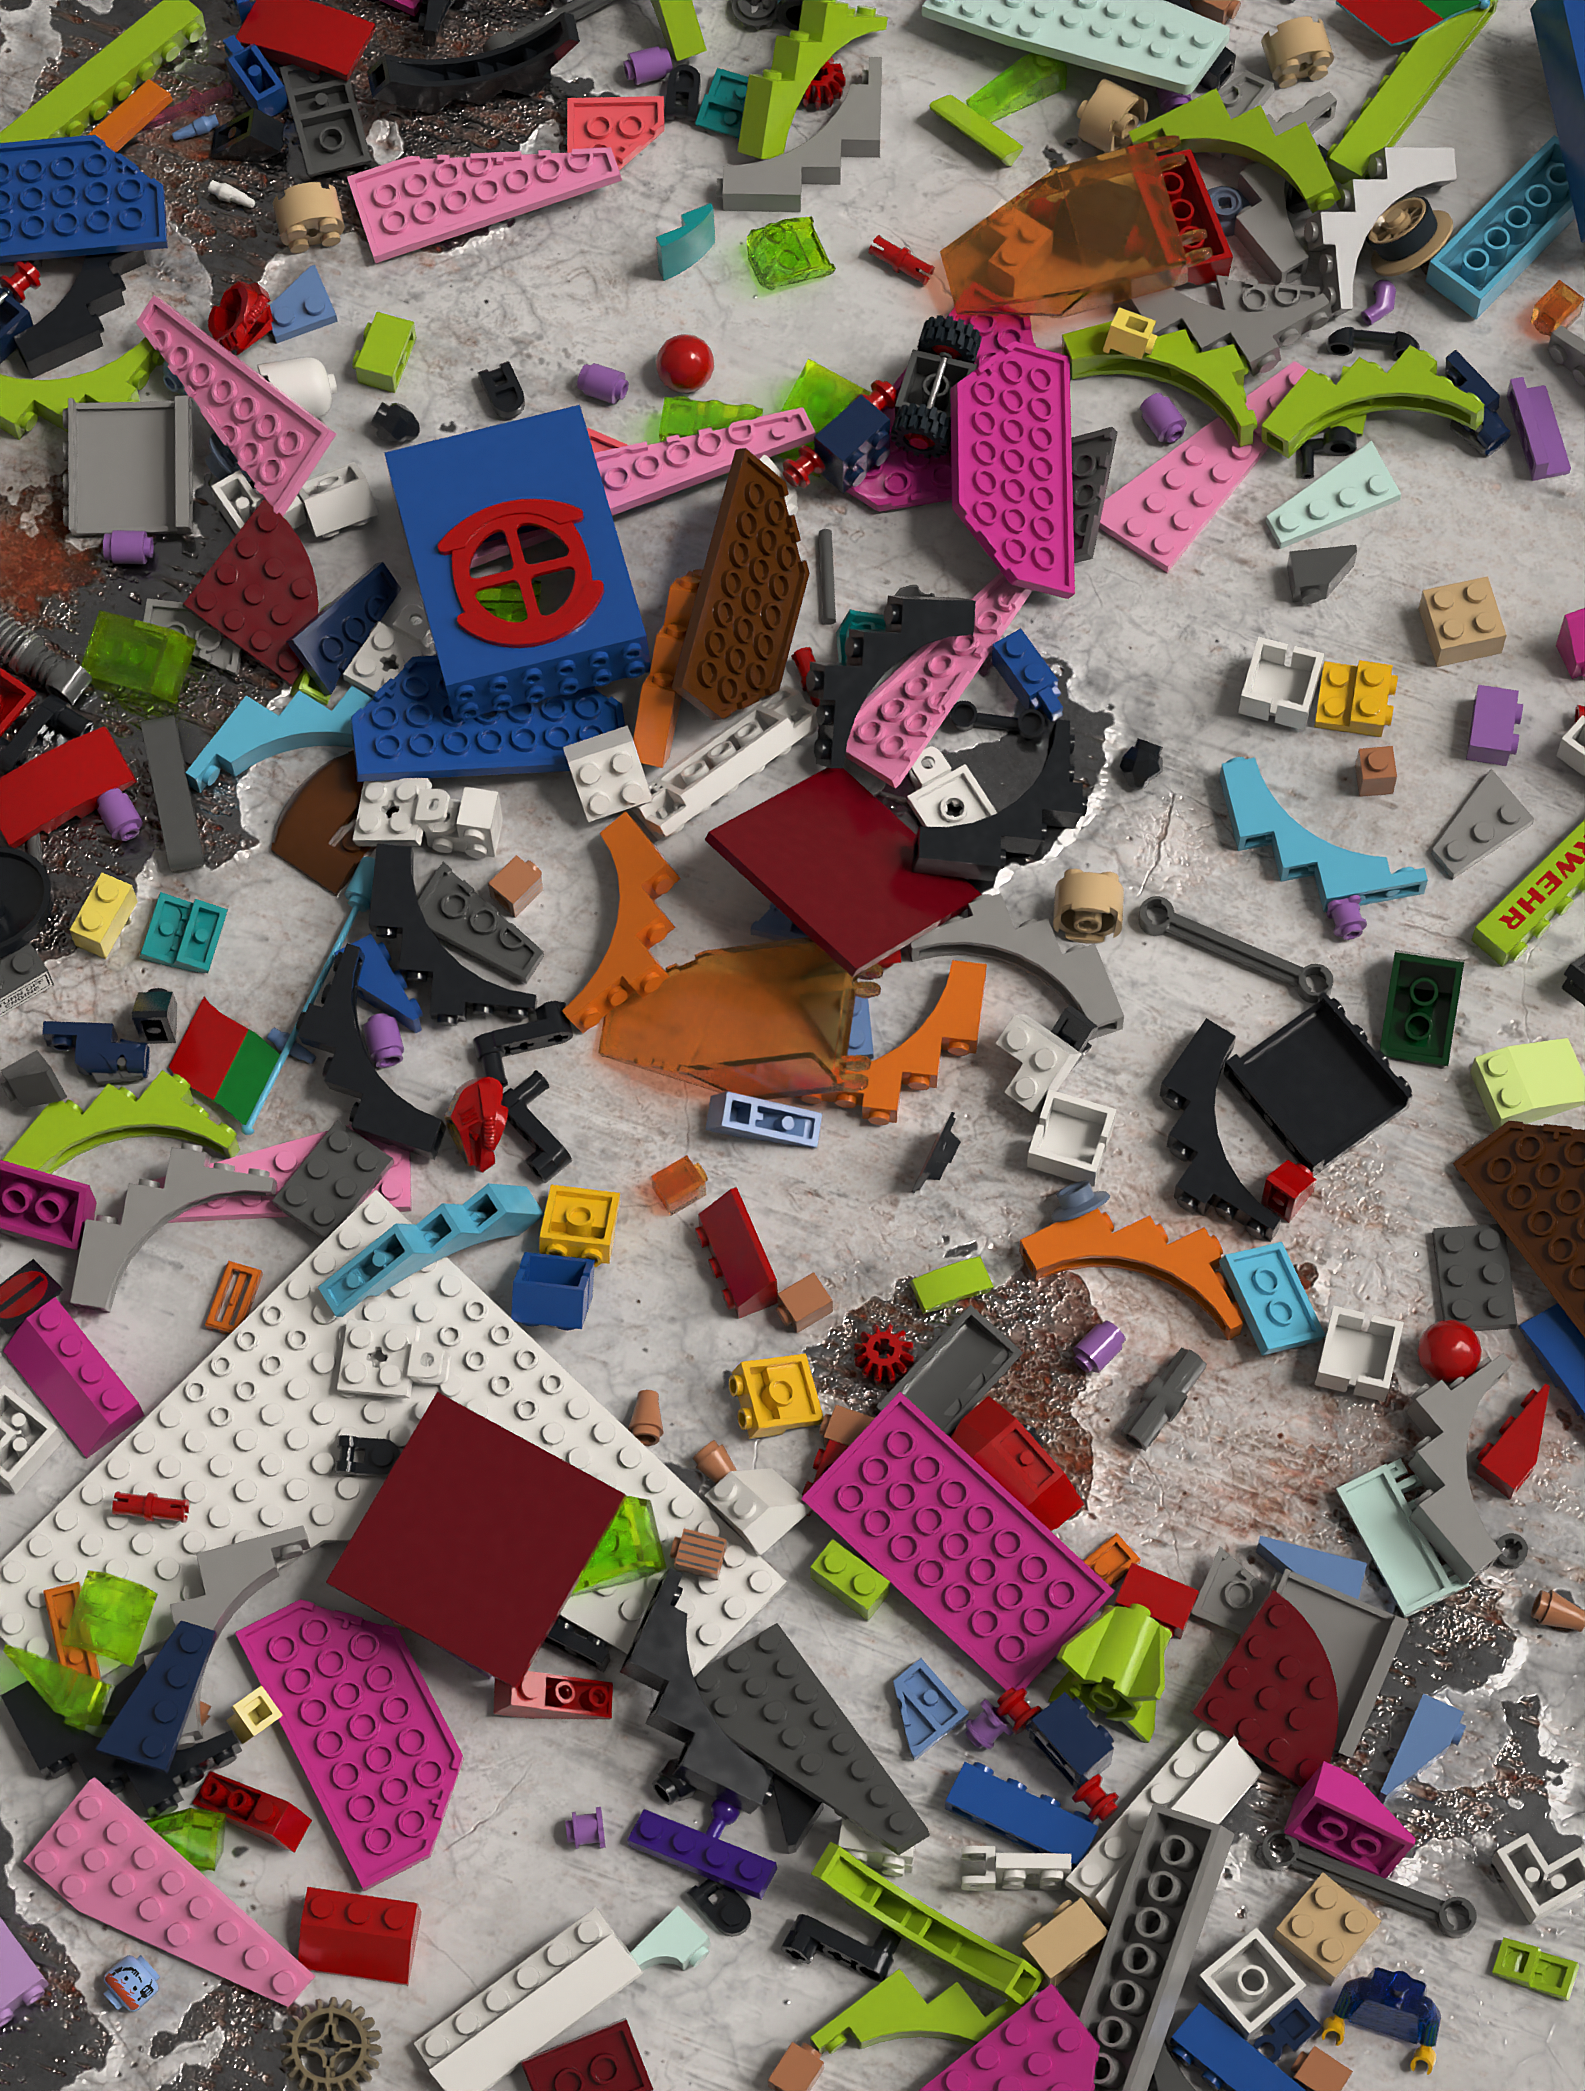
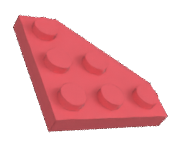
[567,96,665,171]

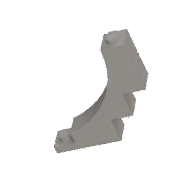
[716,57,882,212]
[143,1525,310,1750]

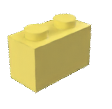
[70,872,138,959]

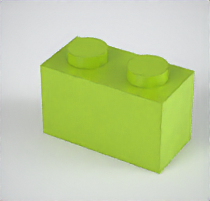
[352,312,417,393]
[810,1539,890,1621]

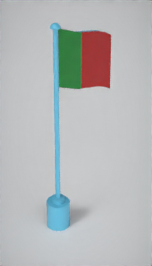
[1336,0,1490,47]
[169,857,375,1135]

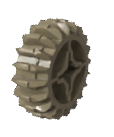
[280,1997,383,2091]

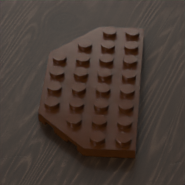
[672,448,810,720]
[1453,1121,1585,1338]

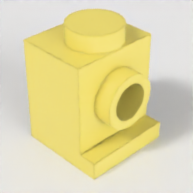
[1103,307,1158,359]
[226,1685,283,1744]

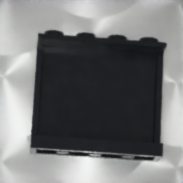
[1223,991,1413,1177]

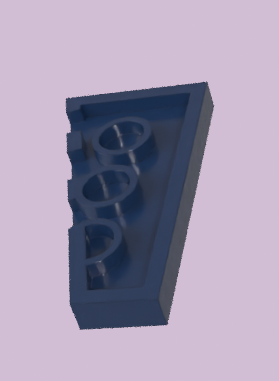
[286,562,402,696]
[95,1621,217,1774]

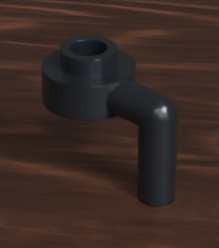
[1301,426,1357,479]

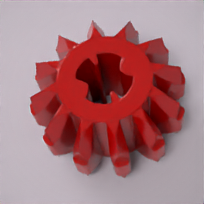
[802,57,846,110]
[854,1324,914,1385]

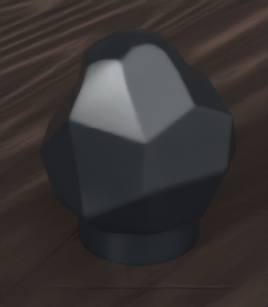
[370,402,420,443]
[1119,738,1163,790]
[652,1758,698,1805]

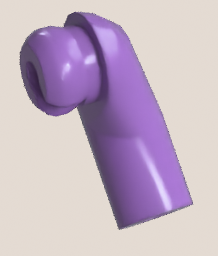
[1361,280,1396,326]

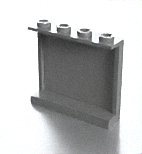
[63,396,193,536]
[1268,1568,1409,1758]

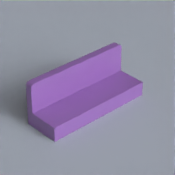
[1506,377,1571,481]

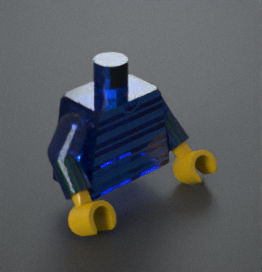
[1321,1967,1441,2075]

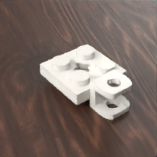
[343,604,436,695]
[907,746,997,827]
[353,778,460,846]
[337,1319,451,1399]
[961,1846,1071,1891]

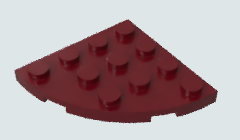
[183,499,319,687]
[1190,1589,1338,1788]

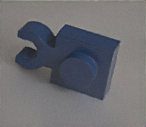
[1254,1997,1323,2064]

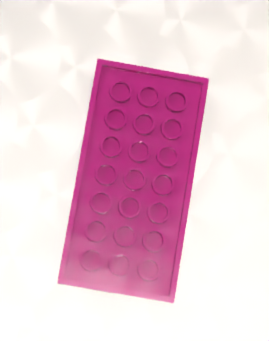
[801,1392,1115,1691]

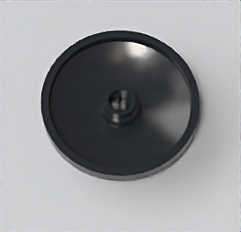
[0,846,54,958]

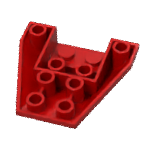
[951,1396,1084,1531]

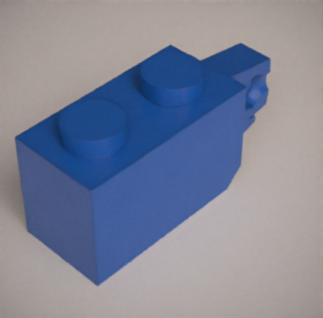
[223,35,289,117]
[992,628,1063,722]

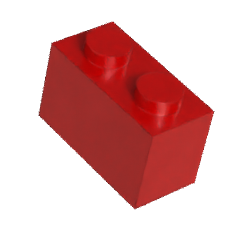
[1114,1563,1199,1639]

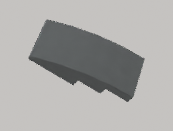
[280,64,372,177]

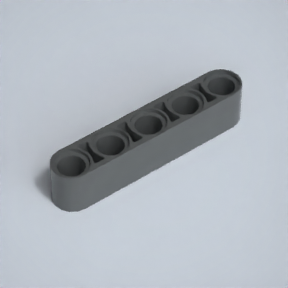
[141,714,205,872]

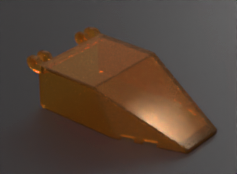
[940,135,1213,318]
[598,937,884,1100]

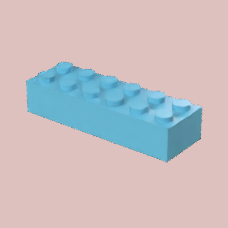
[1425,135,1576,319]

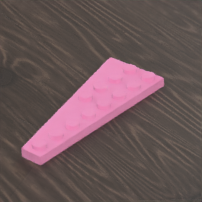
[136,295,336,516]
[152,1124,412,1223]

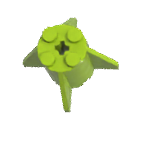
[1048,1603,1172,1743]

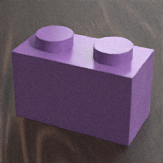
[1466,685,1523,766]

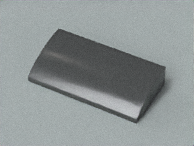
[873,1305,1024,1435]

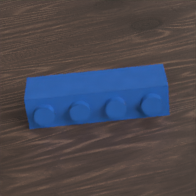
[945,1762,1099,1871]
[1169,2003,1306,2091]

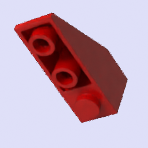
[1476,1383,1550,1500]
[493,1671,613,1720]
[192,1771,312,1853]

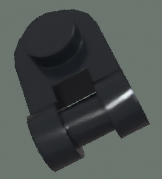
[664,65,701,122]
[478,361,525,419]
[335,1435,401,1477]
[687,1879,752,1937]

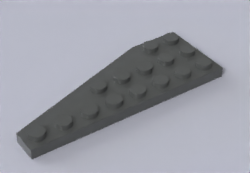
[694,1623,930,1856]

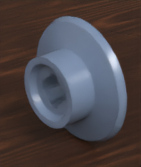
[1207,186,1251,237]
[206,433,252,481]
[1051,1180,1110,1222]

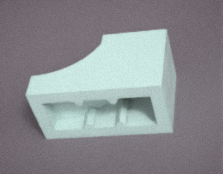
[630,1906,710,1971]

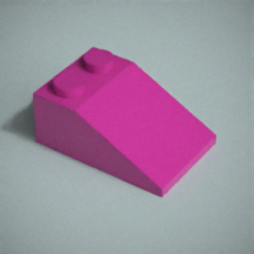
[1284,1761,1416,1879]

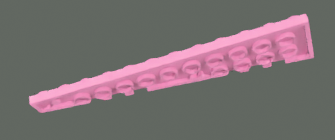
[470,407,816,569]

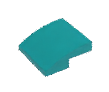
[695,68,749,138]
[656,203,715,281]
[139,892,228,973]

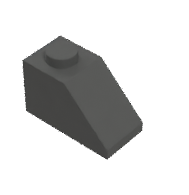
[1287,545,1357,604]
[0,1050,67,1109]

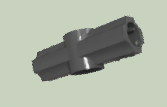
[1121,1348,1207,1451]

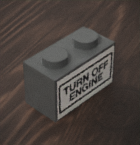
[0,943,54,1017]

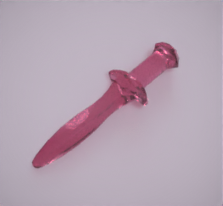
[141,80,233,131]

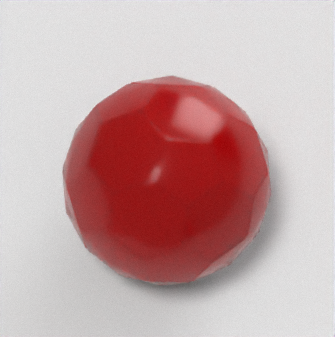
[656,334,714,393]
[1417,1320,1482,1383]

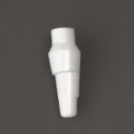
[208,180,256,209]

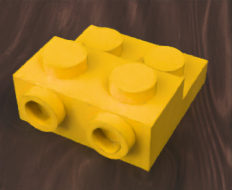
[1314,660,1398,737]
[539,1185,620,1267]
[728,1354,824,1439]

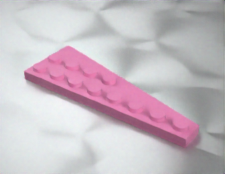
[1099,361,1308,573]
[845,572,1033,789]

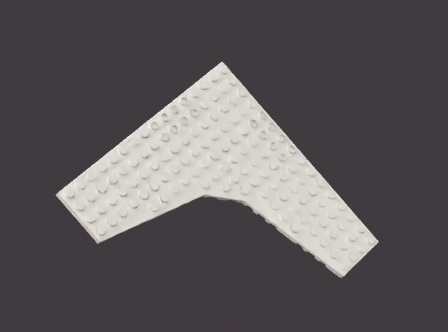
[0,1190,787,1702]

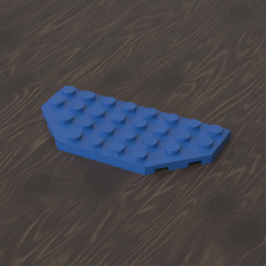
[0,135,168,263]
[351,656,625,782]

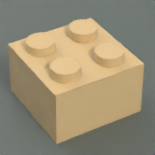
[1418,576,1507,667]
[1272,1872,1382,1986]
[1020,1897,1109,1989]

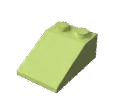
[1470,1038,1585,1131]

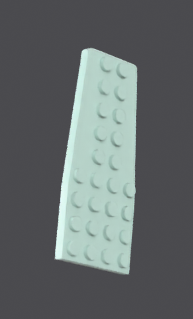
[922,0,1230,95]

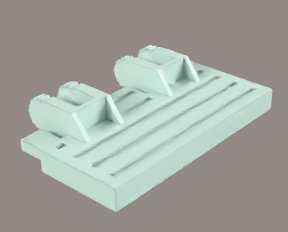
[1336,1458,1469,1619]

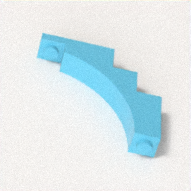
[185,686,373,793]
[1219,757,1428,912]
[318,1183,544,1317]

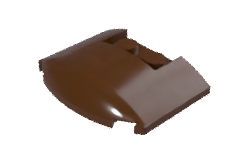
[271,750,399,896]

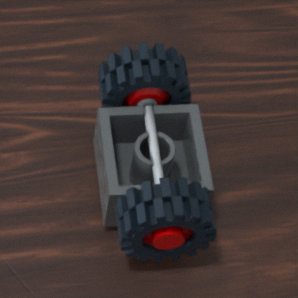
[890,315,982,458]

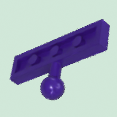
[627,1798,778,1900]

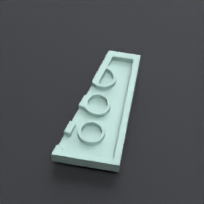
[1266,441,1401,549]

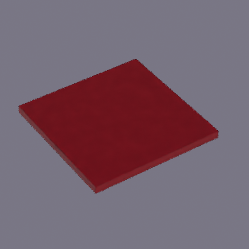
[705,767,982,977]
[326,1392,627,1690]

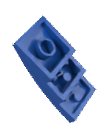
[1518,1303,1585,1420]

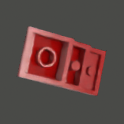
[236,0,376,82]
[0,726,137,848]

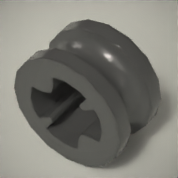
[1496,1533,1528,1570]

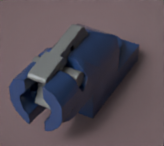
[1445,350,1511,456]
[42,1021,150,1084]

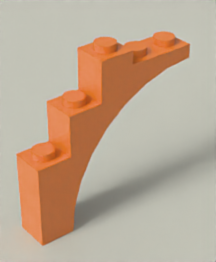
[633,569,703,768]
[562,811,681,1033]
[794,960,987,1125]
[1019,1208,1245,1340]

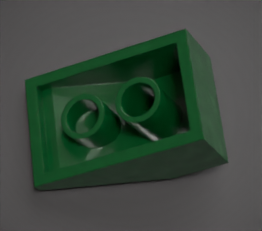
[1380,950,1465,1066]

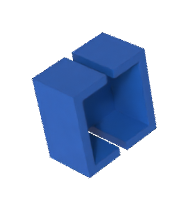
[511,1252,595,1331]

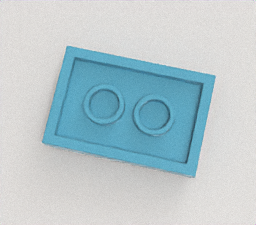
[1219,1242,1326,1356]

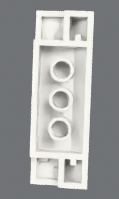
[630,685,818,840]
[1065,1721,1262,1926]
[414,1907,643,2091]

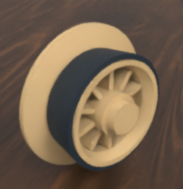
[1366,196,1453,276]

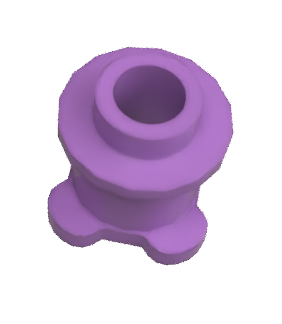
[1326,895,1367,940]
[966,1699,1014,1749]
[565,1807,606,1849]

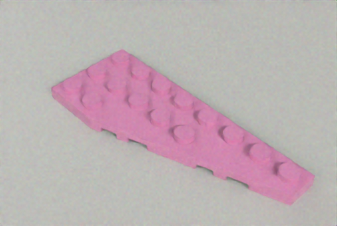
[347,147,622,263]
[23,1777,316,2007]

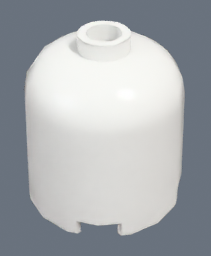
[257,357,337,419]

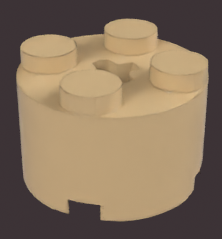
[1261,16,1334,88]
[1077,79,1148,157]
[273,182,345,253]
[1053,869,1124,944]

